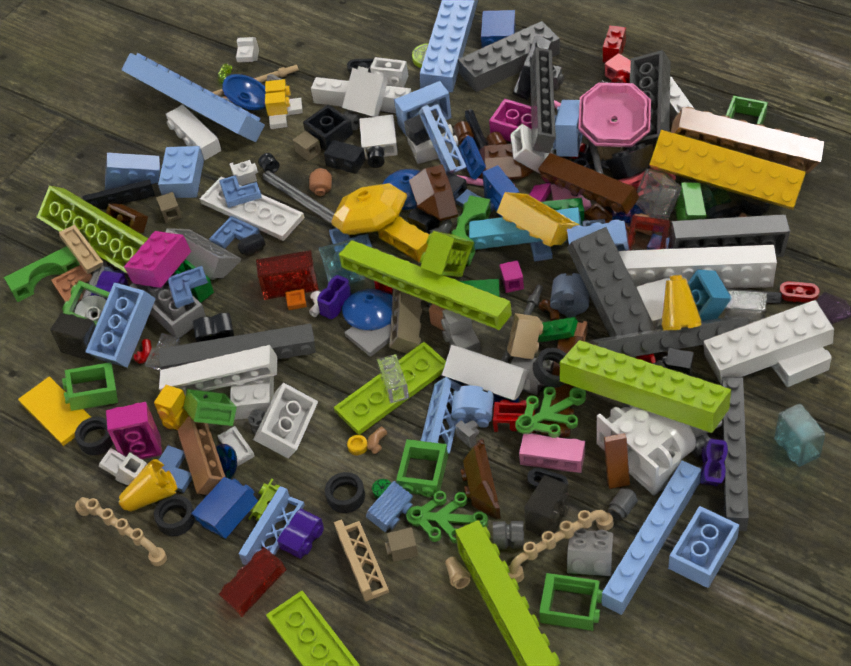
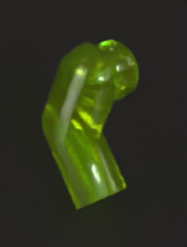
[218,63,233,84]

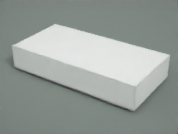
[218,426,255,466]

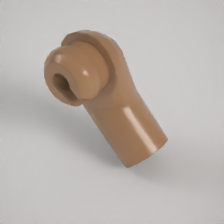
[367,426,387,454]

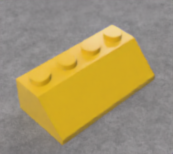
[497,192,579,247]

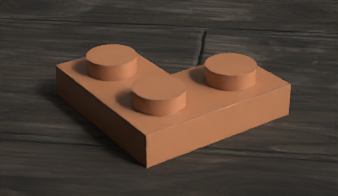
[51,265,92,302]

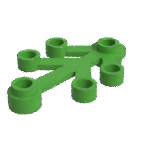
[515,387,586,438]
[406,491,488,543]

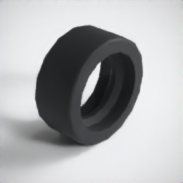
[533,348,567,388]
[75,416,113,456]
[325,472,365,513]
[154,495,195,536]

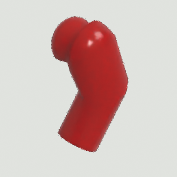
[134,339,153,364]

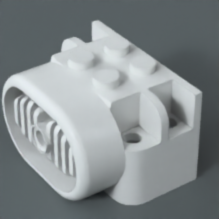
[597,406,696,496]

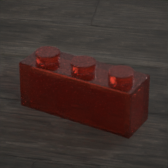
[219,547,287,617]

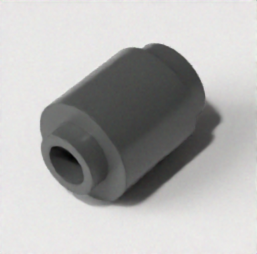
[608,488,638,520]

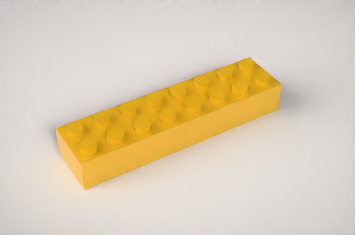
[650,130,806,210]

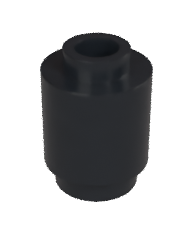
[237,233,266,256]

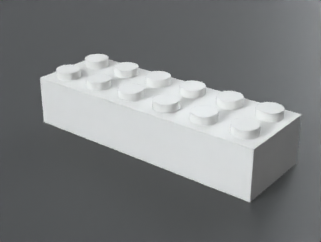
[704,300,834,384]

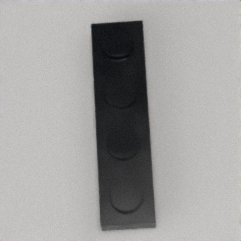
[512,35,551,100]
[82,179,155,210]

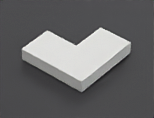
[269,98,303,129]

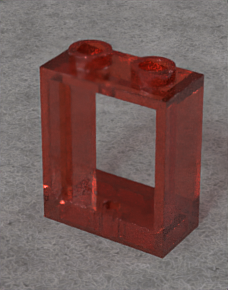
[628,215,671,251]

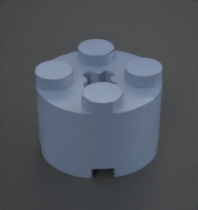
[550,273,590,318]

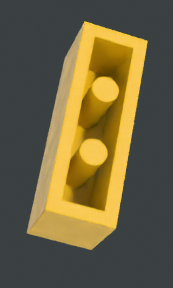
[378,216,429,262]

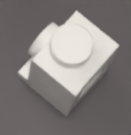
[230,160,258,186]

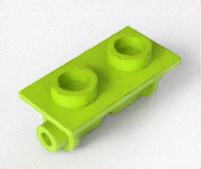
[249,479,280,521]

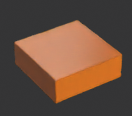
[286,289,307,310]

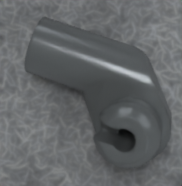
[430,219,452,234]

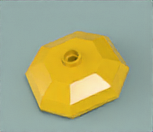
[331,183,407,235]

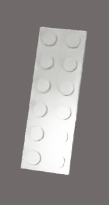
[200,177,305,241]

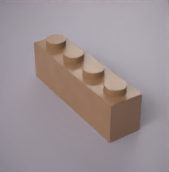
[178,416,225,495]

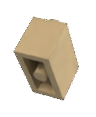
[507,313,543,359]

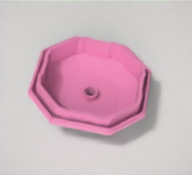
[578,83,651,147]

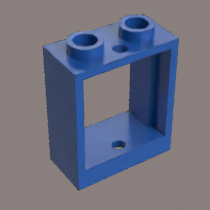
[482,165,520,217]

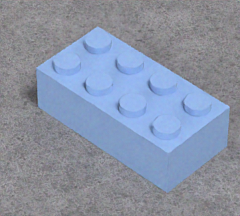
[86,283,156,368]

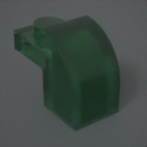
[700,182,731,212]

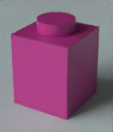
[500,261,524,293]

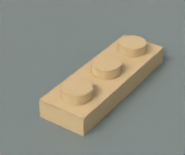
[59,225,103,274]

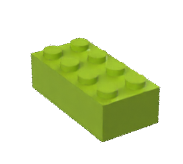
[420,231,474,277]

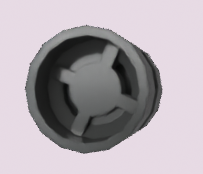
[493,521,524,549]

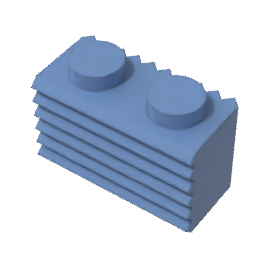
[366,481,413,532]

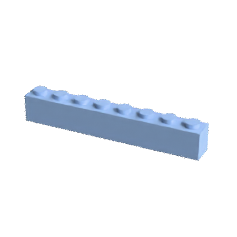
[602,461,701,615]

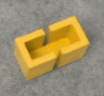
[265,79,291,116]
[154,385,189,430]

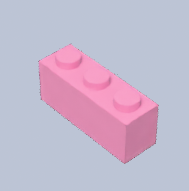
[519,433,585,473]

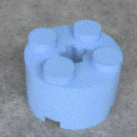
[451,385,494,427]

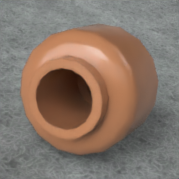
[309,168,332,196]

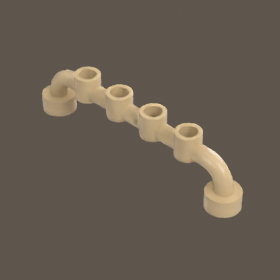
[75,497,167,566]
[508,510,614,583]

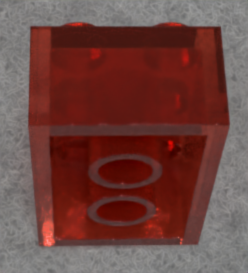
[256,250,319,300]

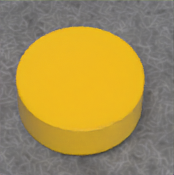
[347,435,368,456]

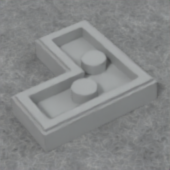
[345,324,391,357]

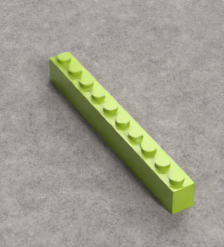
[339,240,512,330]

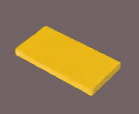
[18,376,91,446]

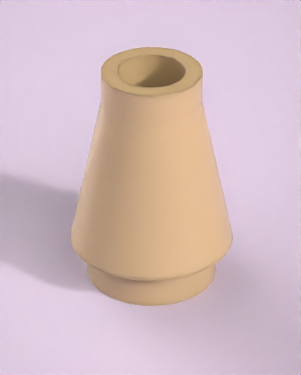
[445,557,471,589]

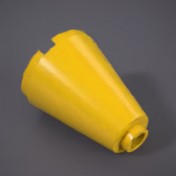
[661,275,701,330]
[119,459,177,512]

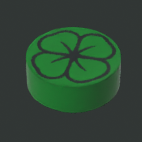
[372,479,391,499]

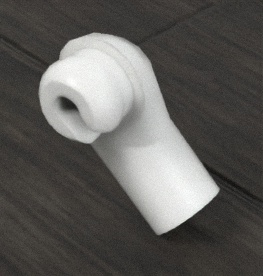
[309,291,321,317]

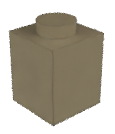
[293,131,321,161]
[156,192,182,223]
[385,527,418,562]

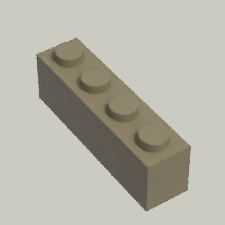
[389,288,422,354]

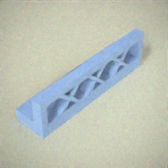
[419,104,466,174]
[421,377,462,454]
[239,486,305,572]

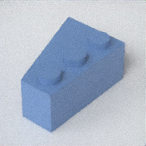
[105,153,160,190]

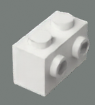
[370,57,408,87]

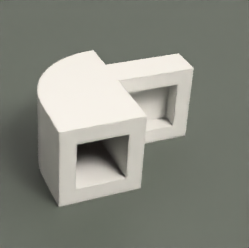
[236,37,259,62]
[99,448,147,485]

